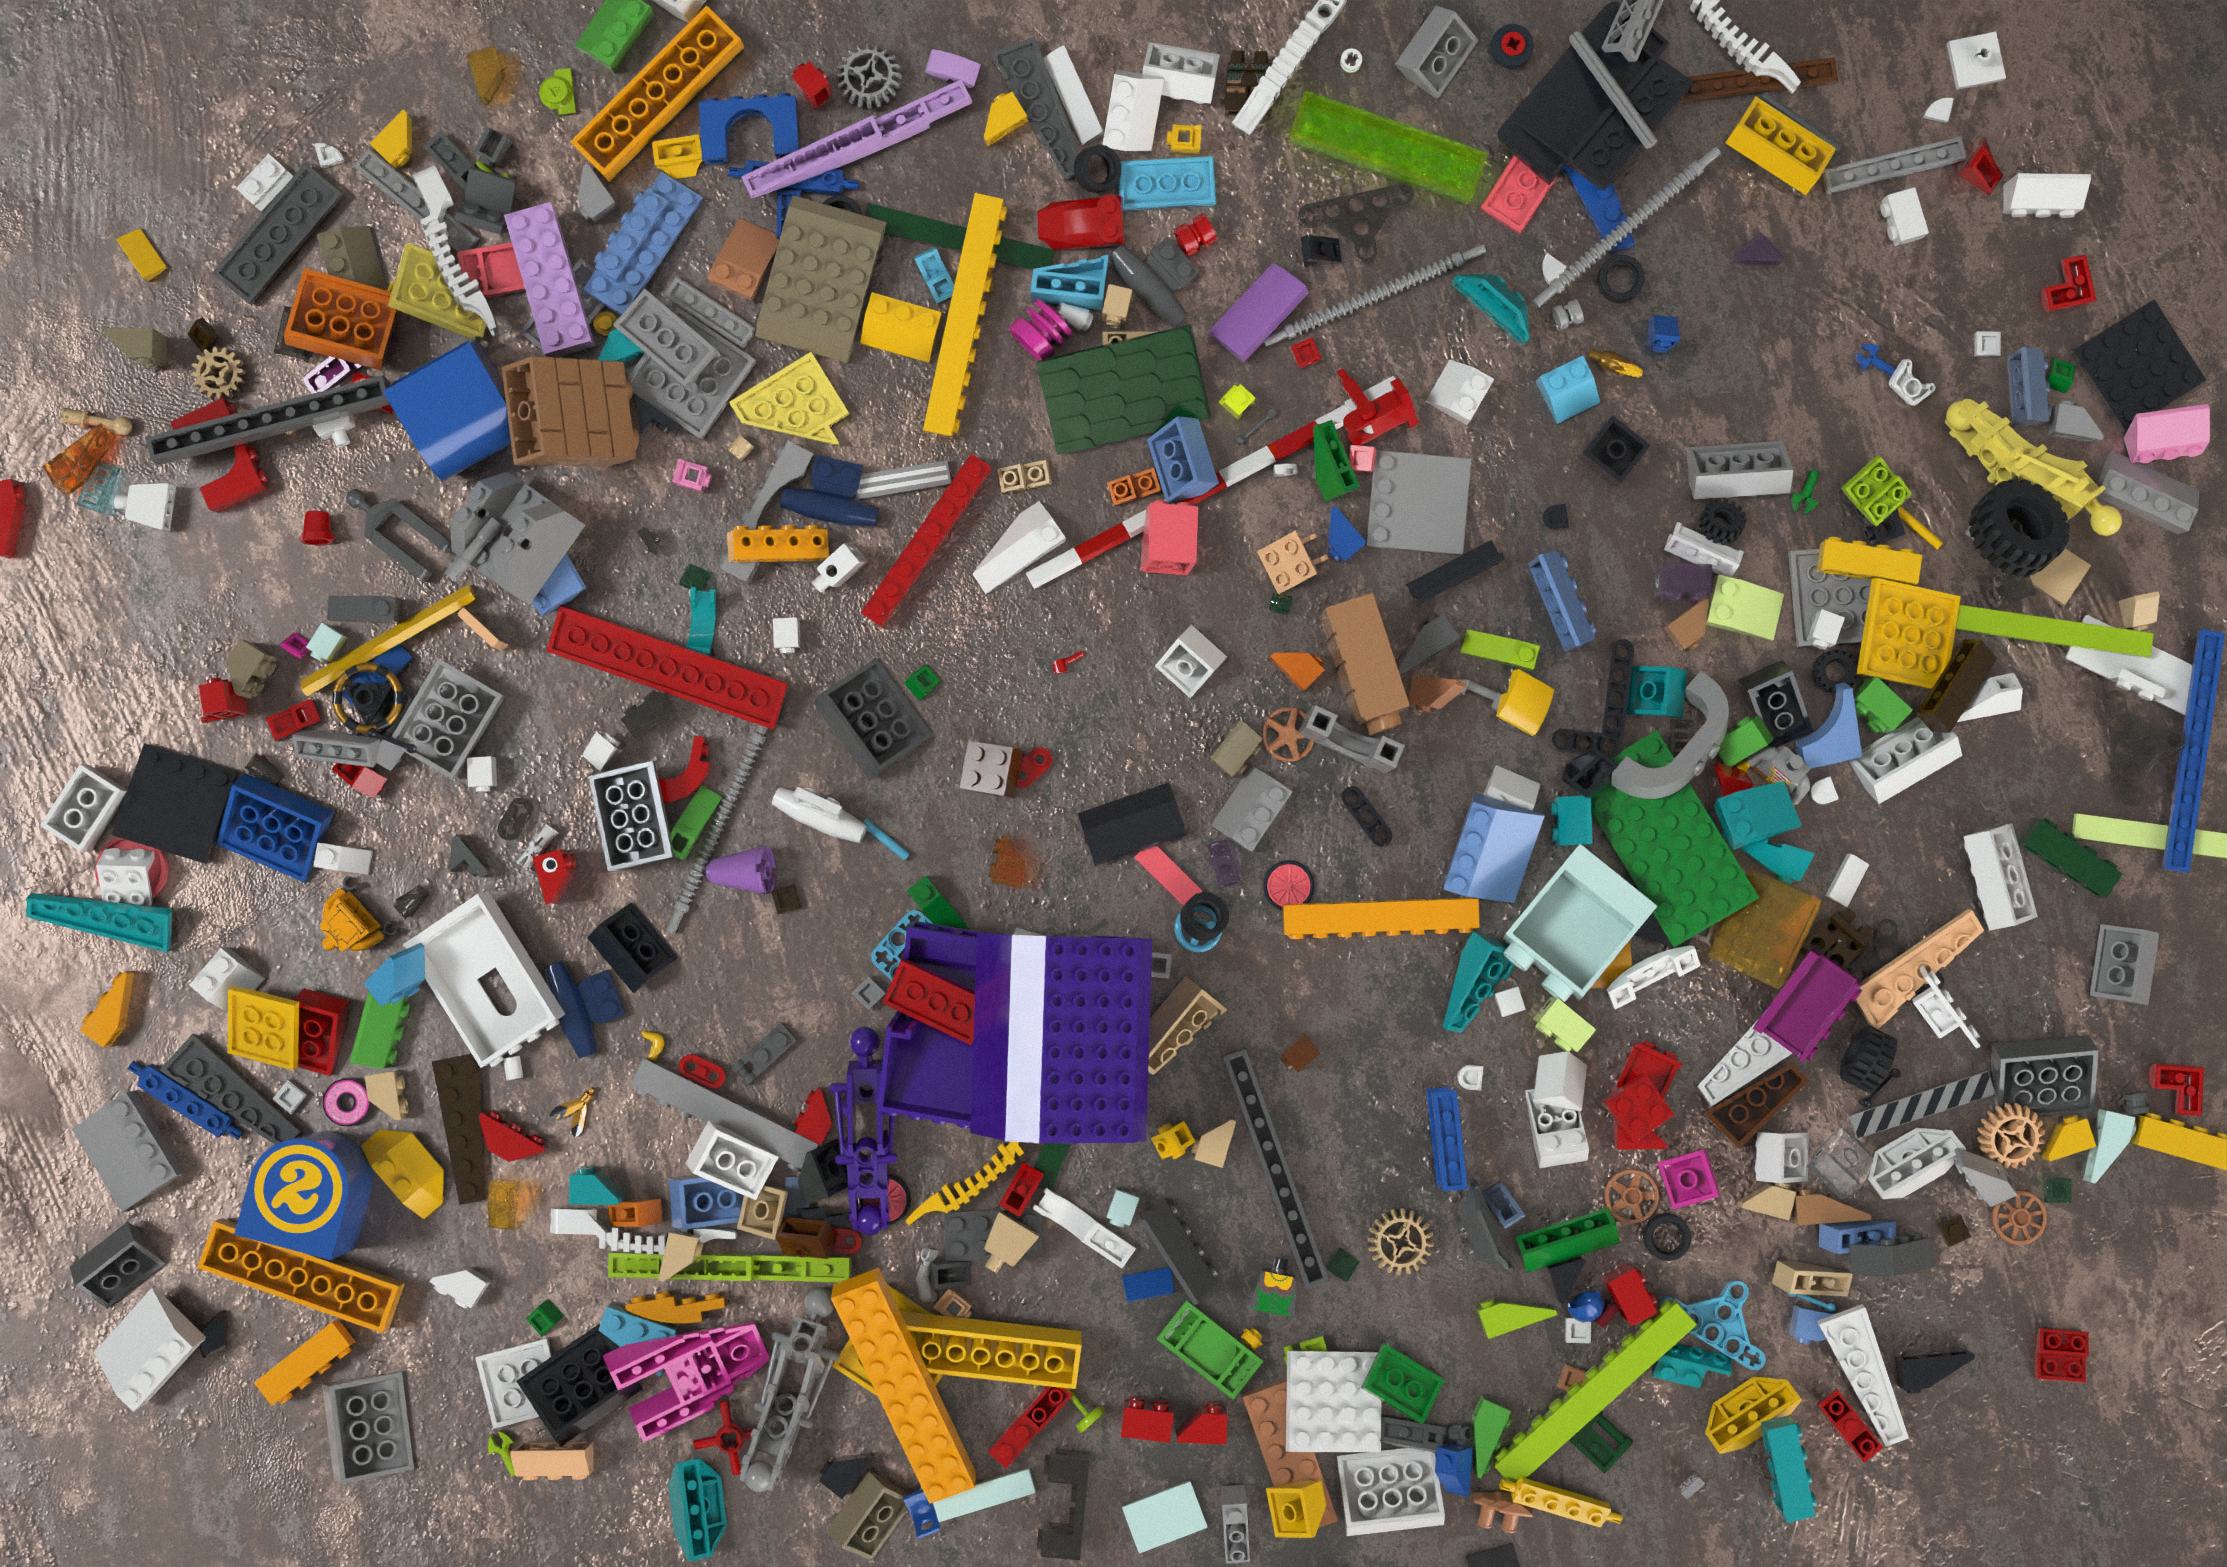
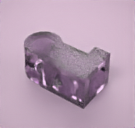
[1207,839,1240,889]

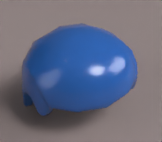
[1567,1290,1605,1323]

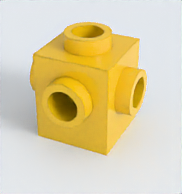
[1151,1121,1195,1160]

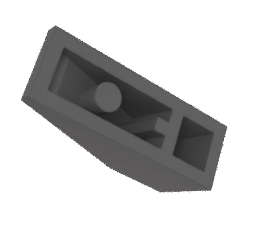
[327,596,402,624]
[1398,613,1459,676]

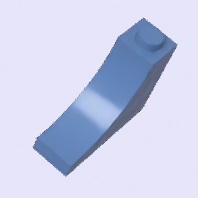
[1793,682,1862,769]

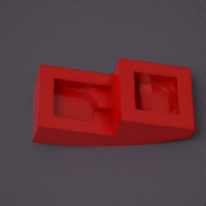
[265,698,321,741]

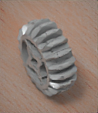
[836,43,902,110]

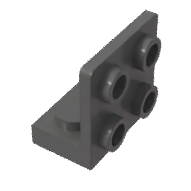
[454,167,517,235]

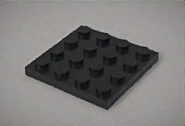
[2071,299,2206,433]

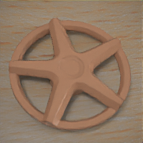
[1262,707,1314,762]
[1604,1169,1659,1224]

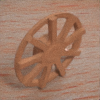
[1991,1190,2047,1245]

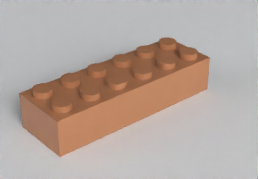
[1242,1376,1338,1528]

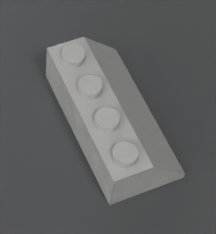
[1687,441,1793,500]
[2096,450,2200,534]

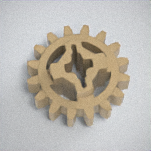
[191,347,246,399]

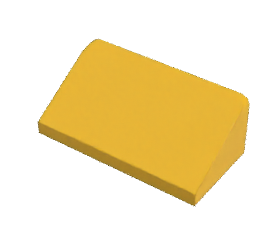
[116,228,167,281]

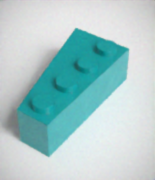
[1761,1415,1817,1523]

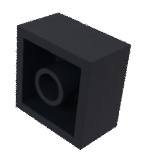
[1578,416,1651,487]

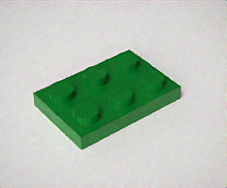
[1361,1344,1444,1424]

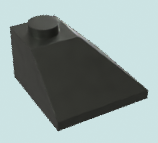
[798,1138,848,1205]

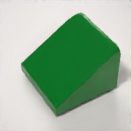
[2046,358,2076,393]
[904,664,941,701]
[526,1299,563,1337]

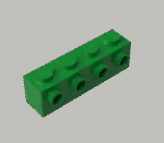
[1515,1207,1619,1273]

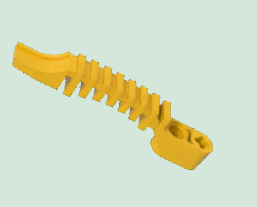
[905,1141,1025,1226]

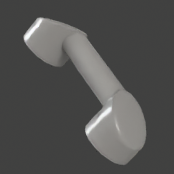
[1455,679,1501,711]

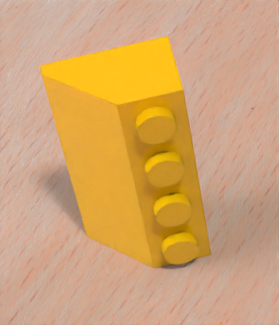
[1725,97,1836,195]

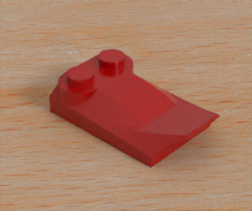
[1037,194,1125,251]

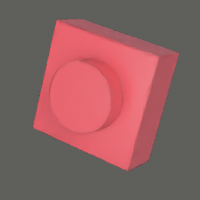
[1349,445,1376,472]

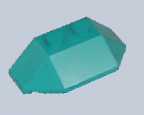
[1451,273,1530,346]
[668,1458,727,1562]

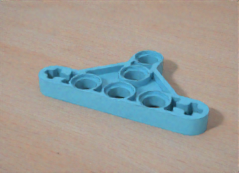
[1658,1280,1766,1370]

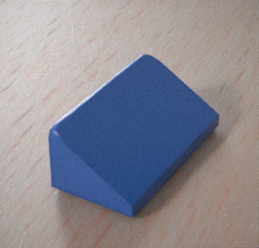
[1122,1267,1175,1302]

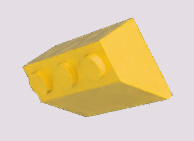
[860,292,943,364]

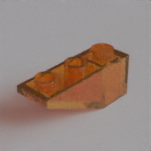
[42,423,116,496]

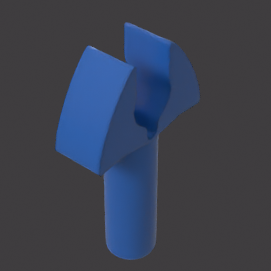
[1855,344,1896,376]

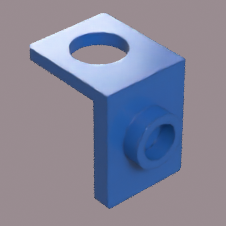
[903,1489,941,1539]

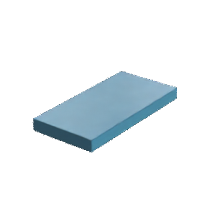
[1118,156,1216,211]

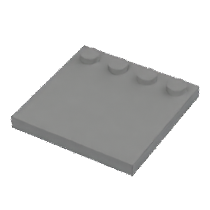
[628,307,757,440]
[1366,450,1471,555]
[1788,544,1886,648]

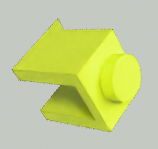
[1219,384,1255,420]

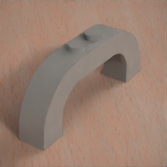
[1612,671,1729,799]

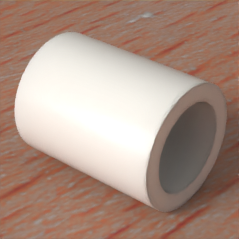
[503,1056,523,1080]

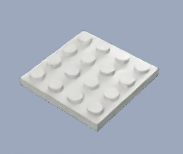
[1286,1351,1381,1452]

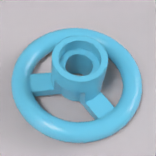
[1174,904,1222,952]

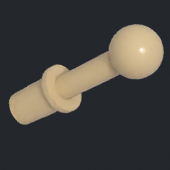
[60,408,133,436]

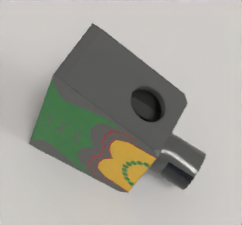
[1248,1257,1296,1318]

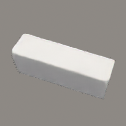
[1825,853,1869,907]

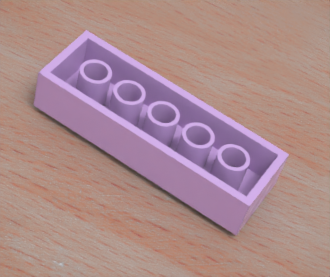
[504,202,595,358]

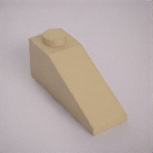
[1772,1260,1853,1296]

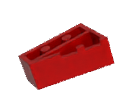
[197,678,249,723]

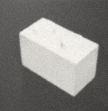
[1880,187,1929,246]

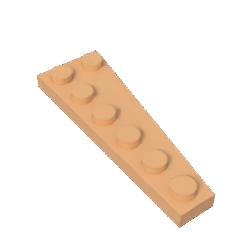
[1855,909,1984,1029]

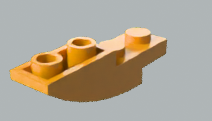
[625,1291,728,1323]

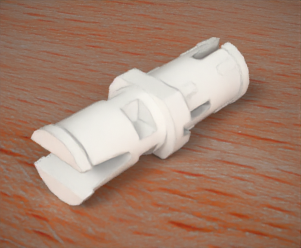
[516,824,558,871]

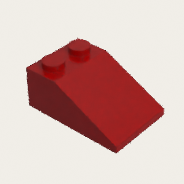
[293,988,350,1076]

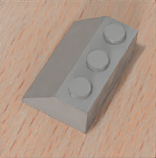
[1395,6,1479,99]
[1211,765,1293,853]
[2090,924,2159,1005]

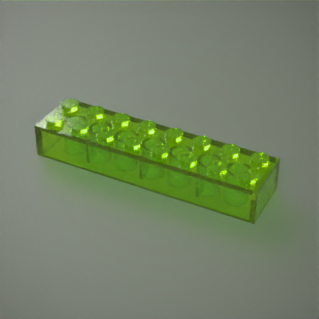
[1288,90,1488,205]

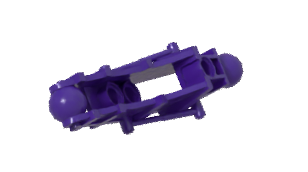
[830,1026,898,1236]

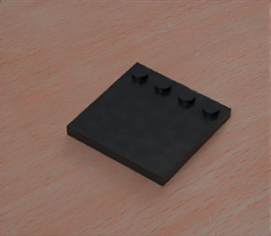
[112,743,239,864]

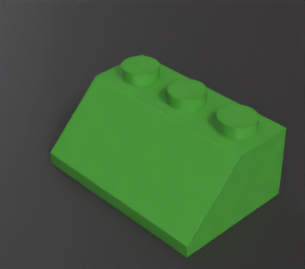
[574,0,655,74]
[349,992,410,1069]

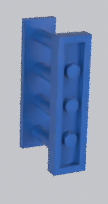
[1426,1087,1468,1192]

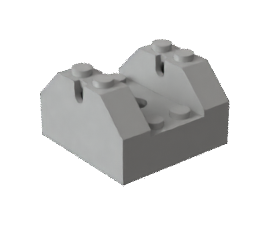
[450,471,585,605]

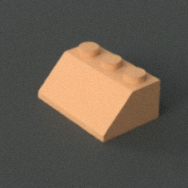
[511,1441,594,1480]

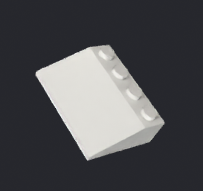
[94,1286,206,1412]
[1337,1448,1445,1536]

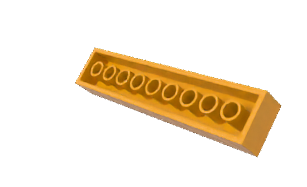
[831,1268,976,1504]

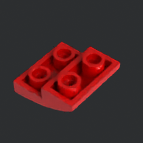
[2034,1328,2089,1383]

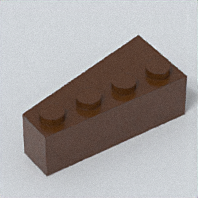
[1701,1063,1809,1149]

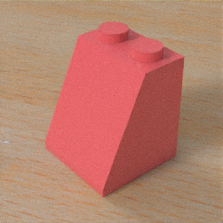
[1140,500,1198,576]

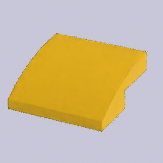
[1496,669,1555,736]

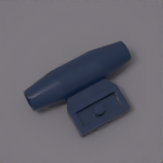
[780,455,879,527]
[544,961,626,1059]

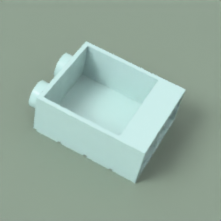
[1502,844,1657,1003]

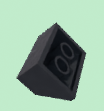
[587,902,678,994]

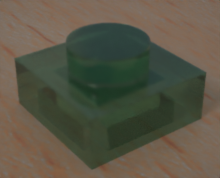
[2044,1178,2071,1203]

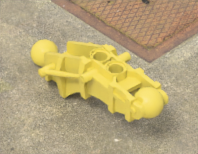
[1945,399,2122,536]

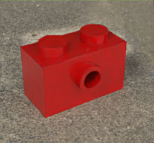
[791,61,833,110]

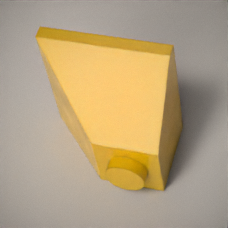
[1266,1480,1326,1538]

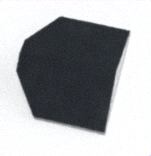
[1562,748,1619,798]

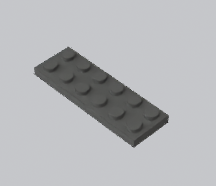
[212,163,344,305]

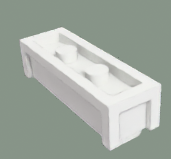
[1664,522,1744,577]

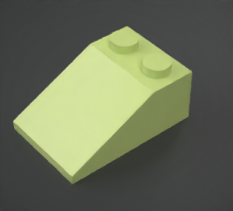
[1706,575,1784,641]

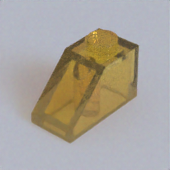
[467,46,507,106]
[487,1178,520,1230]

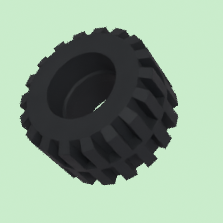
[1840,1025,1897,1093]

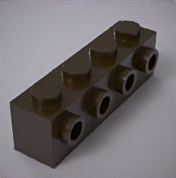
[1916,639,1997,733]

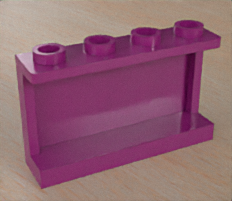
[1753,947,1862,1063]

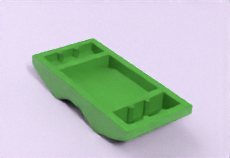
[1156,1300,1263,1400]

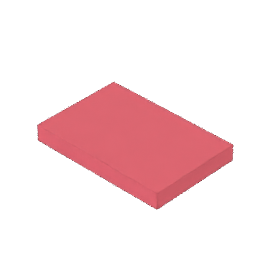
[1480,156,1560,234]

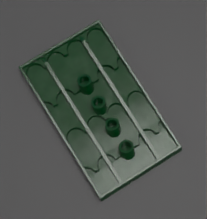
[1036,324,1211,455]

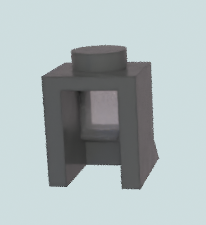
[473,126,514,167]

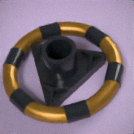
[332,663,403,734]

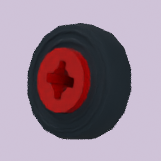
[1490,24,1534,69]

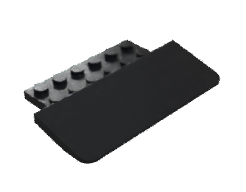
[1498,2,1694,191]

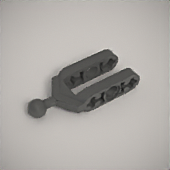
[346,489,452,583]

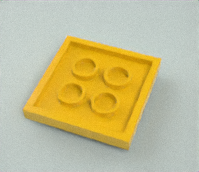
[228,985,299,1070]

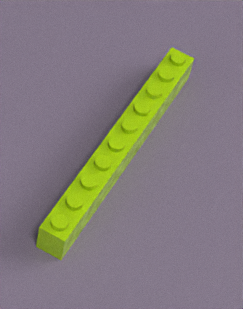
[1493,1298,1697,1483]

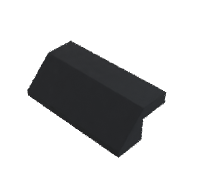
[1077,782,1187,866]

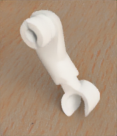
[916,1248,938,1304]

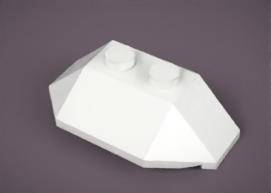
[1868,1128,1966,1199]

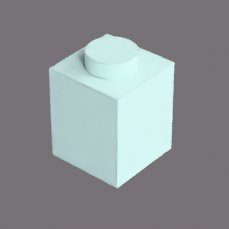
[306,623,348,663]
[1107,1187,1139,1228]

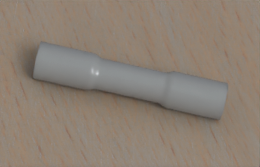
[444,517,503,582]

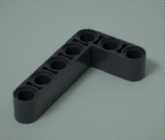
[1548,639,1634,758]

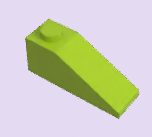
[1460,629,1540,672]
[1476,1298,1558,1339]

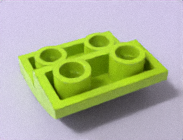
[1841,456,1912,526]

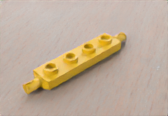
[1499,1477,1622,1528]

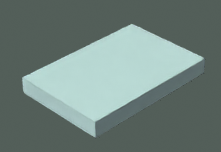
[1122,1480,1208,1554]

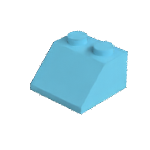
[1536,356,1601,424]

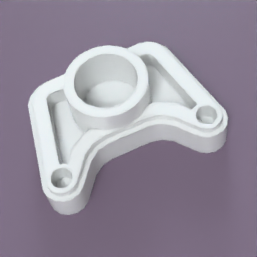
[1889,359,1936,406]

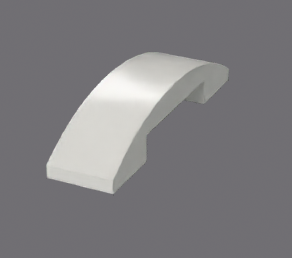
[1607,946,1701,1009]

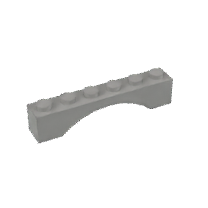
[719,440,815,584]

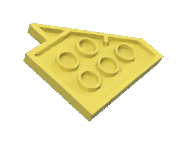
[388,242,486,342]
[729,352,850,446]

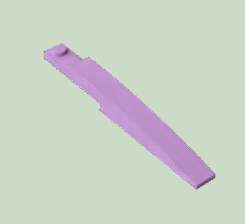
[741,79,972,198]

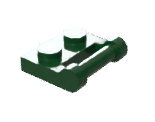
[1569,1411,1633,1474]

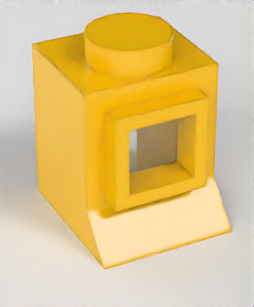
[1167,124,1202,155]

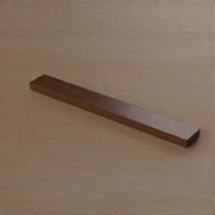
[1678,57,1838,104]

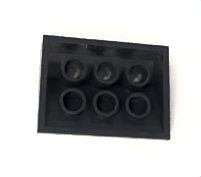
[516,1324,643,1447]

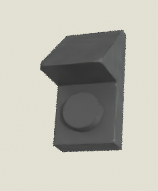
[449,834,492,878]

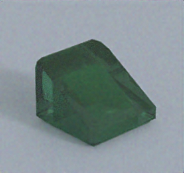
[678,564,712,591]
[1326,1247,1360,1283]

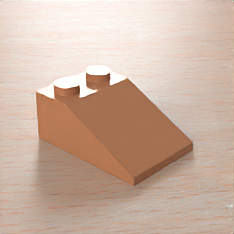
[707,218,780,304]

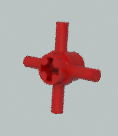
[693,1400,756,1475]

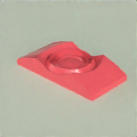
[457,242,526,299]

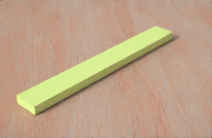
[2072,814,2227,858]

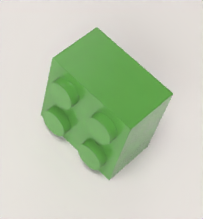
[1853,677,1913,734]

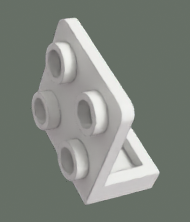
[96,848,155,906]

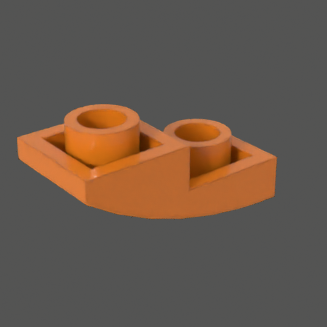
[1107,468,1163,506]

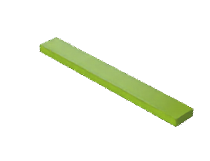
[1956,605,2154,658]

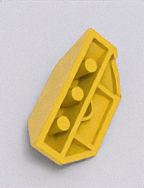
[361,1129,444,1219]
[1705,1377,1802,1454]

